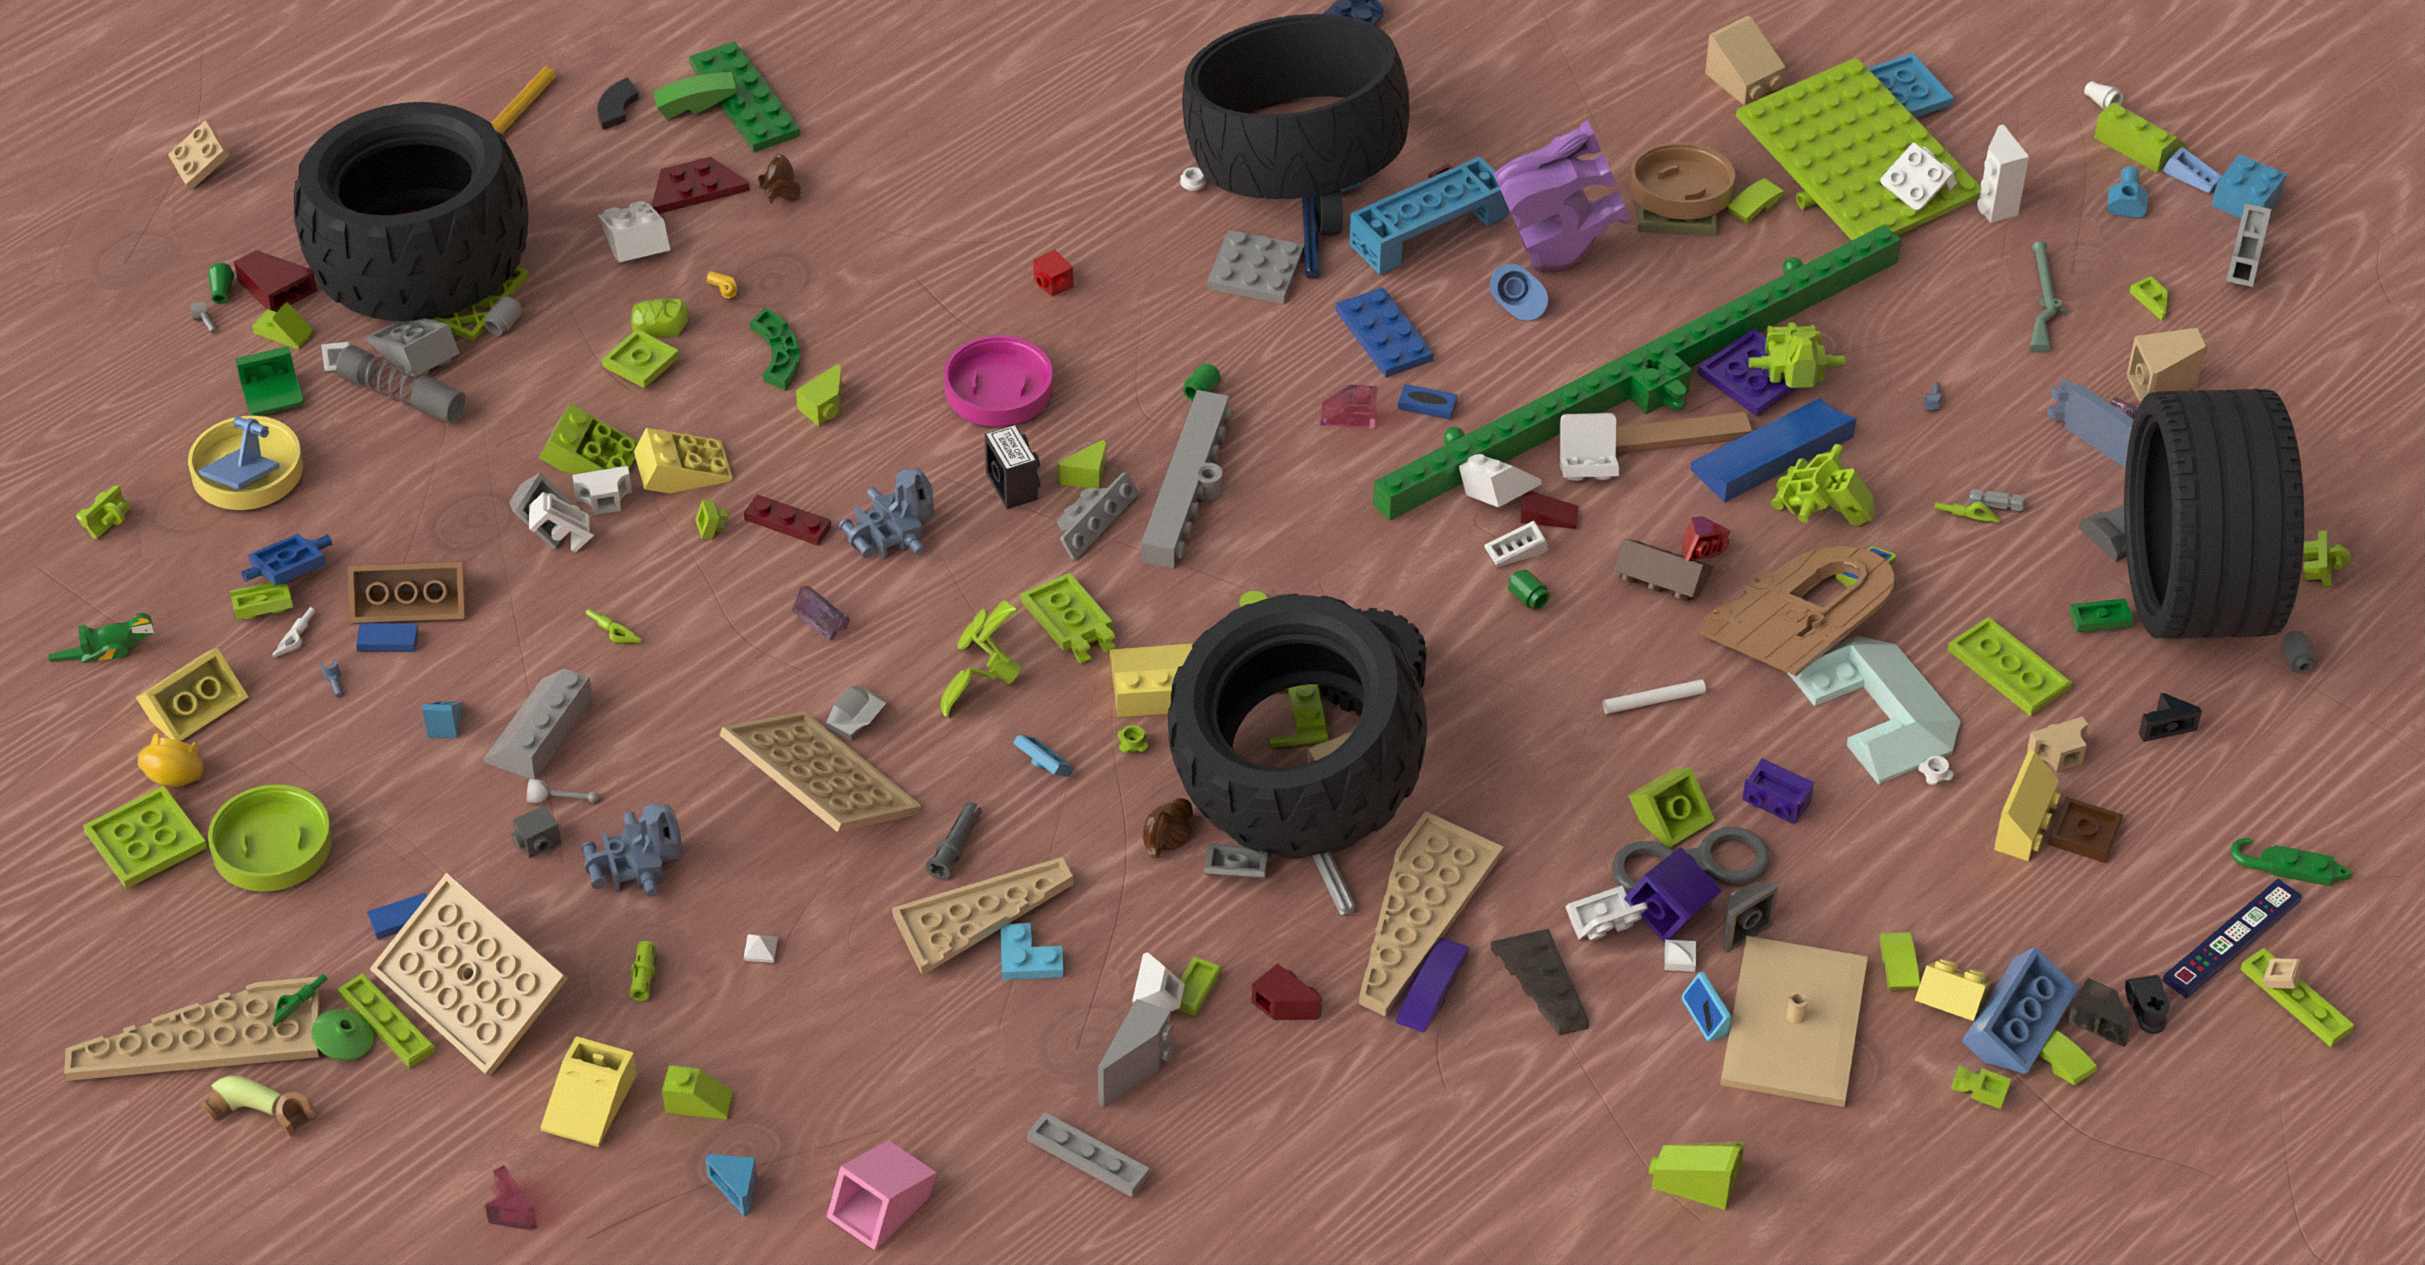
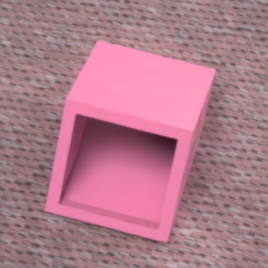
[827,1140,937,1250]

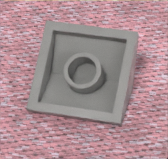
[1204,844,1268,879]

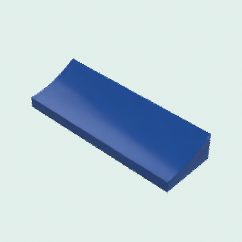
[1690,398,1857,503]

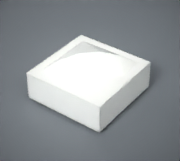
[1664,940,1696,972]

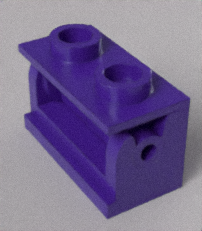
[1742,758,1814,824]

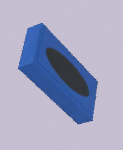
[1398,384,1457,419]

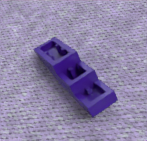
[1395,938,1469,1033]

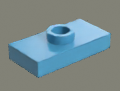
[1013,734,1074,777]

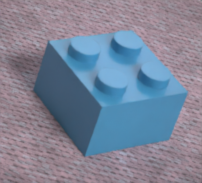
[2212,154,2287,218]

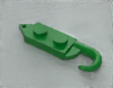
[2230,838,2352,887]

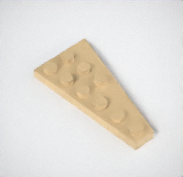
[892,857,1073,976]

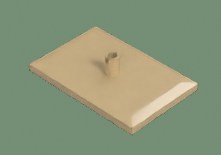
[720,711,921,832]
[370,873,568,1076]
[1720,936,1868,1107]

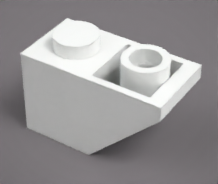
[1132,952,1185,1011]

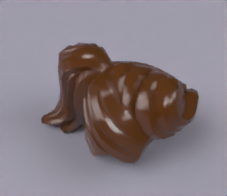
[758,154,801,203]
[1142,798,1193,859]

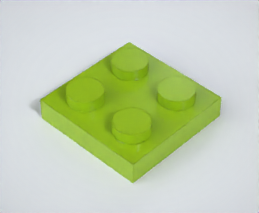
[602,329,679,389]

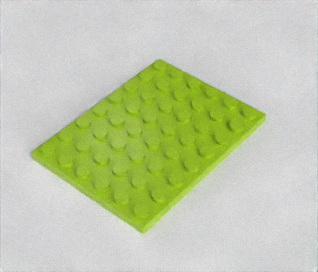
[1736,57,1981,240]

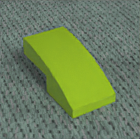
[1727,178,1785,224]
[1879,932,1920,990]
[2038,1029,2097,1085]

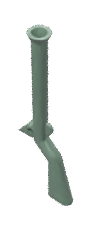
[2029,241,2067,353]

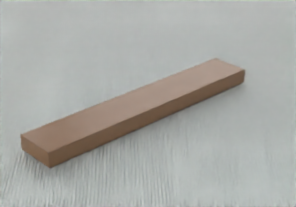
[1616,412,1752,453]

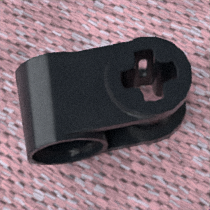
[2125,974,2170,1034]

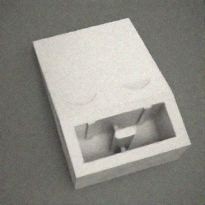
[598,202,670,262]

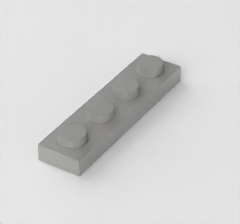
[1027,1112,1150,1197]

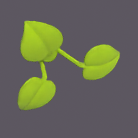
[941,600,1021,718]

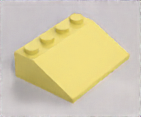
[1110,643,1193,718]

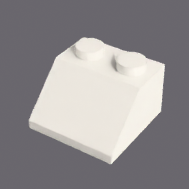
[1459,454,1542,507]

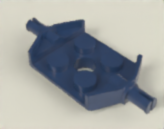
[1323,0,1384,25]

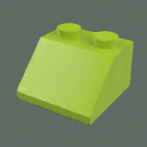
[1628,768,1715,848]

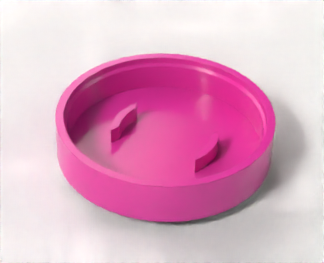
[944,335,1053,427]

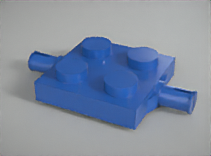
[241,534,332,586]

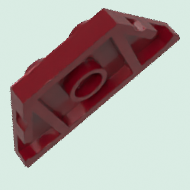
[652,157,750,214]

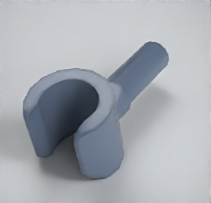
[1924,382,1941,410]
[321,659,343,698]

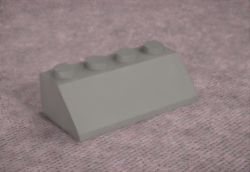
[483,669,593,779]

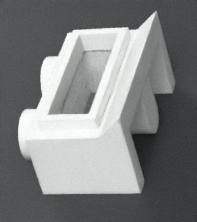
[529,492,594,553]

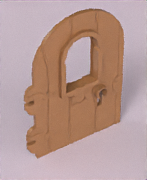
[1700,546,1895,676]

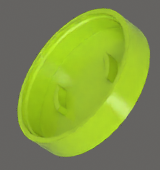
[208,784,332,892]

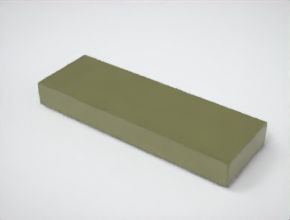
[1637,207,1717,236]

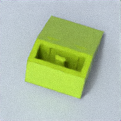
[539,403,638,474]

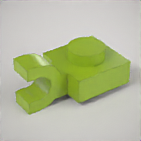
[1951,1065,2011,1109]

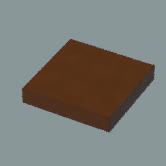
[2048,797,2123,863]

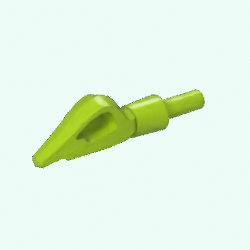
[1934,501,2000,523]
[586,608,643,644]

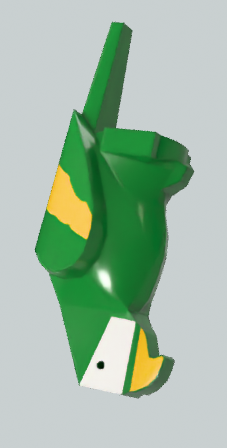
[49,613,154,663]

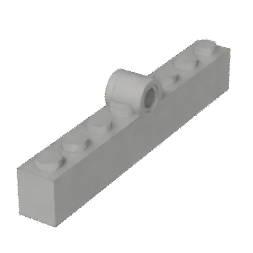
[1141,390,1233,569]

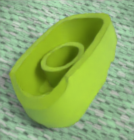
[631,299,689,338]

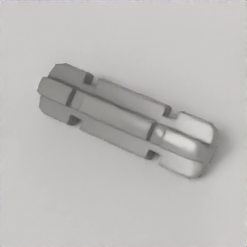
[1969,488,2025,512]

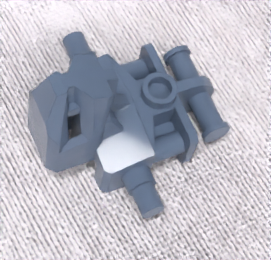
[839,467,934,558]
[581,803,683,897]

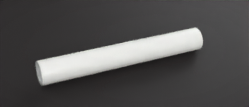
[1603,679,1706,714]

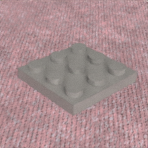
[1207,230,1304,304]

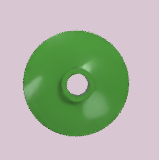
[311,1009,374,1061]

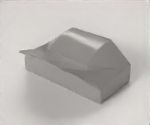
[826,685,887,741]

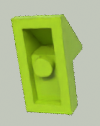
[252,303,314,350]

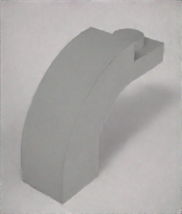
[2226,204,2271,287]

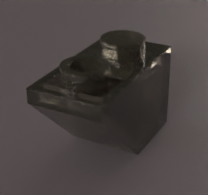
[2068,978,2132,1047]

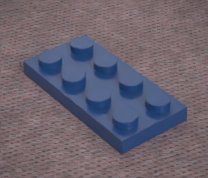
[1336,287,1434,378]

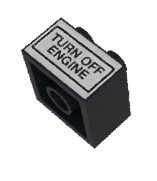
[985,425,1041,509]

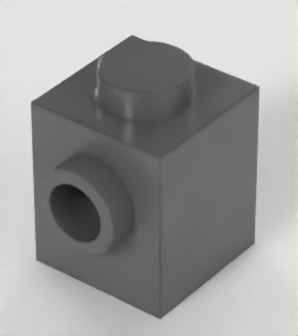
[511,805,561,858]

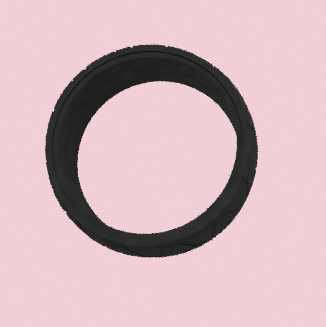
[1182,14,1410,199]

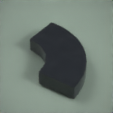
[597,77,639,129]

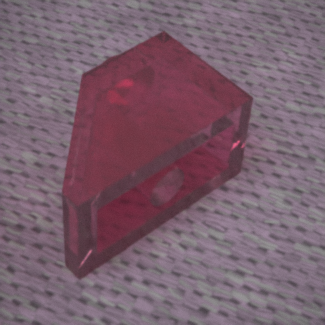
[1320,385,1377,429]

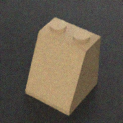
[1705,15,1786,106]
[2127,328,2208,403]

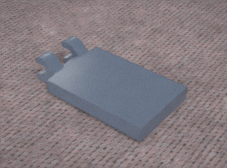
[2047,379,2134,468]

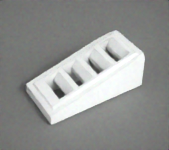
[1484,521,1549,568]

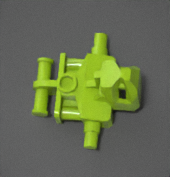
[1749,322,1845,388]
[1771,444,1876,526]

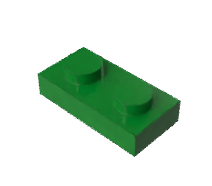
[2069,598,2134,632]

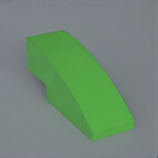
[653,72,738,121]

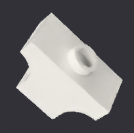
[572,466,632,515]

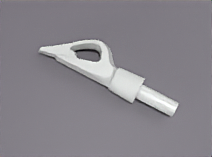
[272,607,315,658]

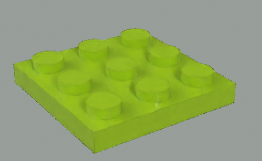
[83,785,207,889]

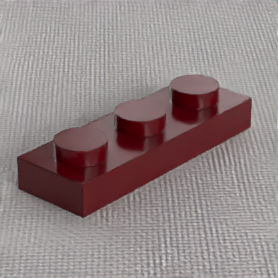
[744,494,831,546]

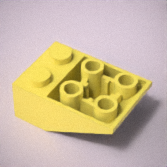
[634,428,733,494]
[540,1036,637,1147]

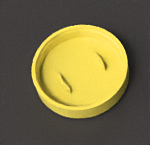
[188,416,303,510]

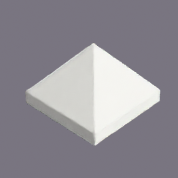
[321,342,349,372]
[744,935,778,963]

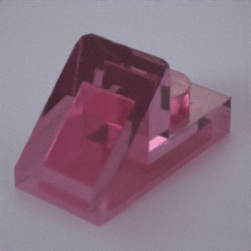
[485,1165,537,1231]

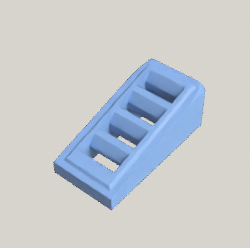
[2162,147,2222,193]

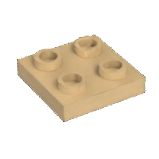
[168,120,230,190]

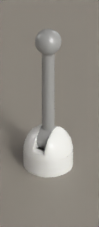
[527,779,600,803]

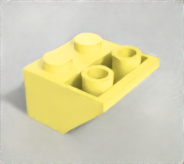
[1915,959,1993,1021]

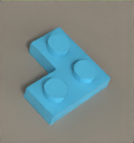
[1001,923,1063,980]

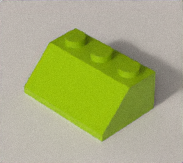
[2094,102,2188,173]

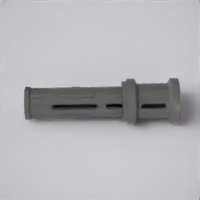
[925,801,982,880]

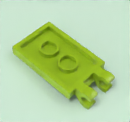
[1021,572,1116,664]

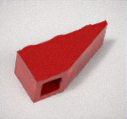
[1681,516,1731,562]

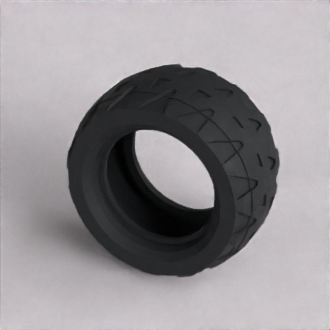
[294,102,529,321]
[1168,594,1427,858]

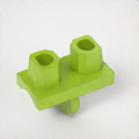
[76,485,131,539]
[2304,530,2351,587]

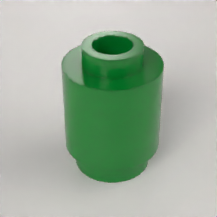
[1183,363,1221,401]
[1508,569,1550,610]

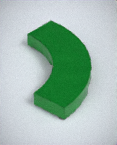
[749,307,800,391]

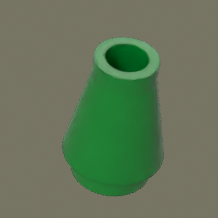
[207,263,234,304]

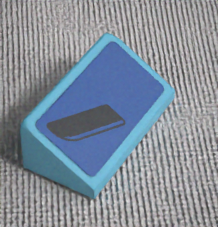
[1682,972,1731,1041]

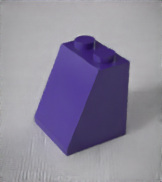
[1624,847,1722,943]

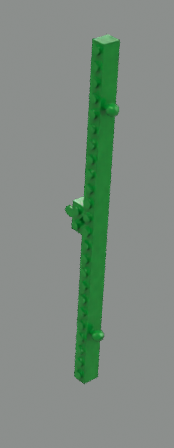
[1373,225,1901,521]

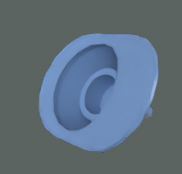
[1489,263,1548,321]

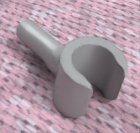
[190,302,217,333]

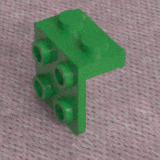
[235,346,304,416]

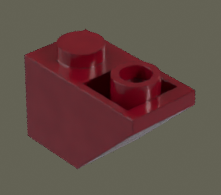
[1252,963,1322,1020]

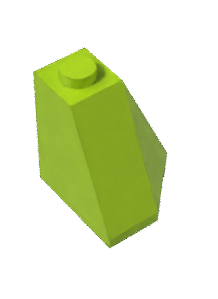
[1649,1141,1745,1210]

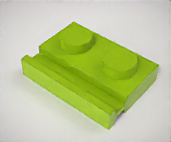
[230,582,293,620]

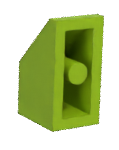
[796,364,843,426]
[662,1065,733,1120]

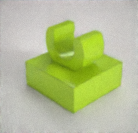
[695,499,729,539]

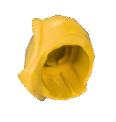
[138,733,204,787]

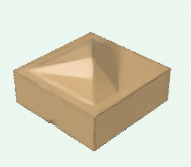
[2263,958,2303,989]

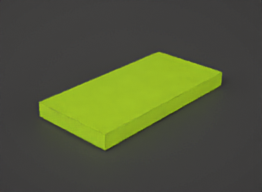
[1947,617,2072,716]

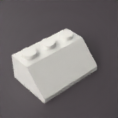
[1977,124,2029,223]

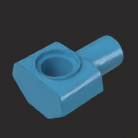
[2108,166,2148,218]

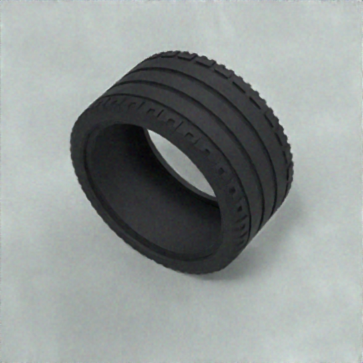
[2124,389,2304,639]

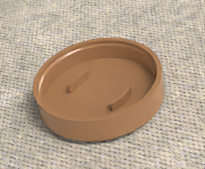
[1630,142,1735,219]

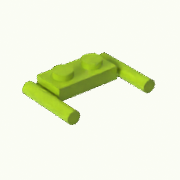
[1269,684,1328,749]

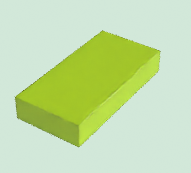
[1176,956,1222,1017]

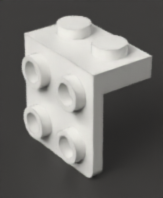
[1881,142,1957,211]
[1560,413,1619,481]
[1565,885,1648,941]

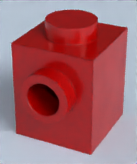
[1033,250,1074,297]

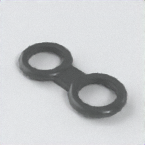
[1612,827,1770,893]

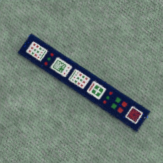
[2163,878,2302,999]

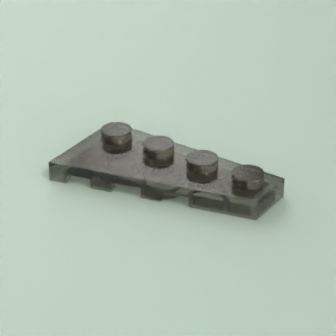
[1491,928,1589,1036]

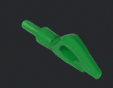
[272,974,328,1027]

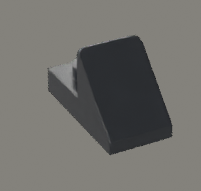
[2139,693,2202,742]

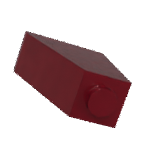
[234,250,317,312]

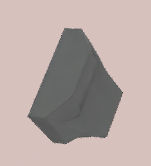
[2079,505,2127,562]

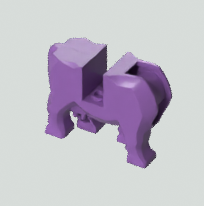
[1494,119,1631,272]

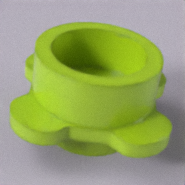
[1118,725,1148,753]

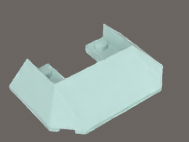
[1788,635,1961,785]

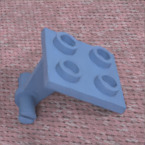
[199,416,280,489]

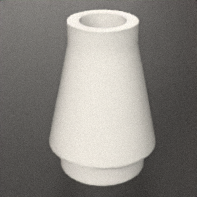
[2084,81,2123,110]

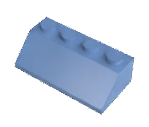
[1962,946,2079,1074]

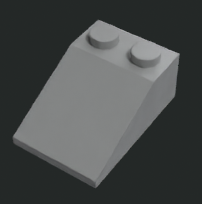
[366,318,460,378]
[1098,999,1174,1107]

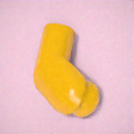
[707,271,738,299]

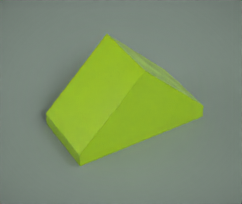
[1057,440,1106,488]

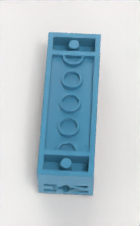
[1350,156,1509,275]

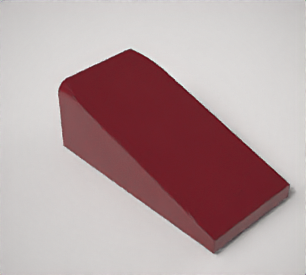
[1521,491,1579,529]

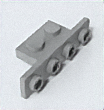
[1056,473,1138,560]

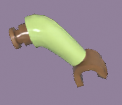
[199,1075,317,1136]

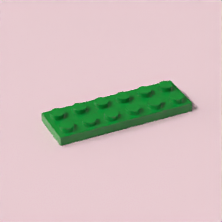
[689,41,800,152]

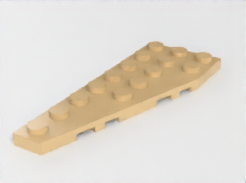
[1359,811,1504,1017]
[64,977,320,1081]

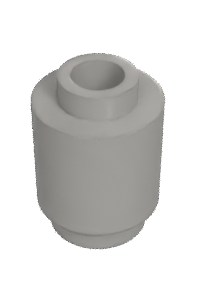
[484,296,523,336]

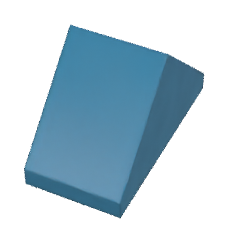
[423,701,463,738]
[705,1154,757,1216]

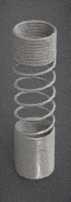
[336,345,467,424]

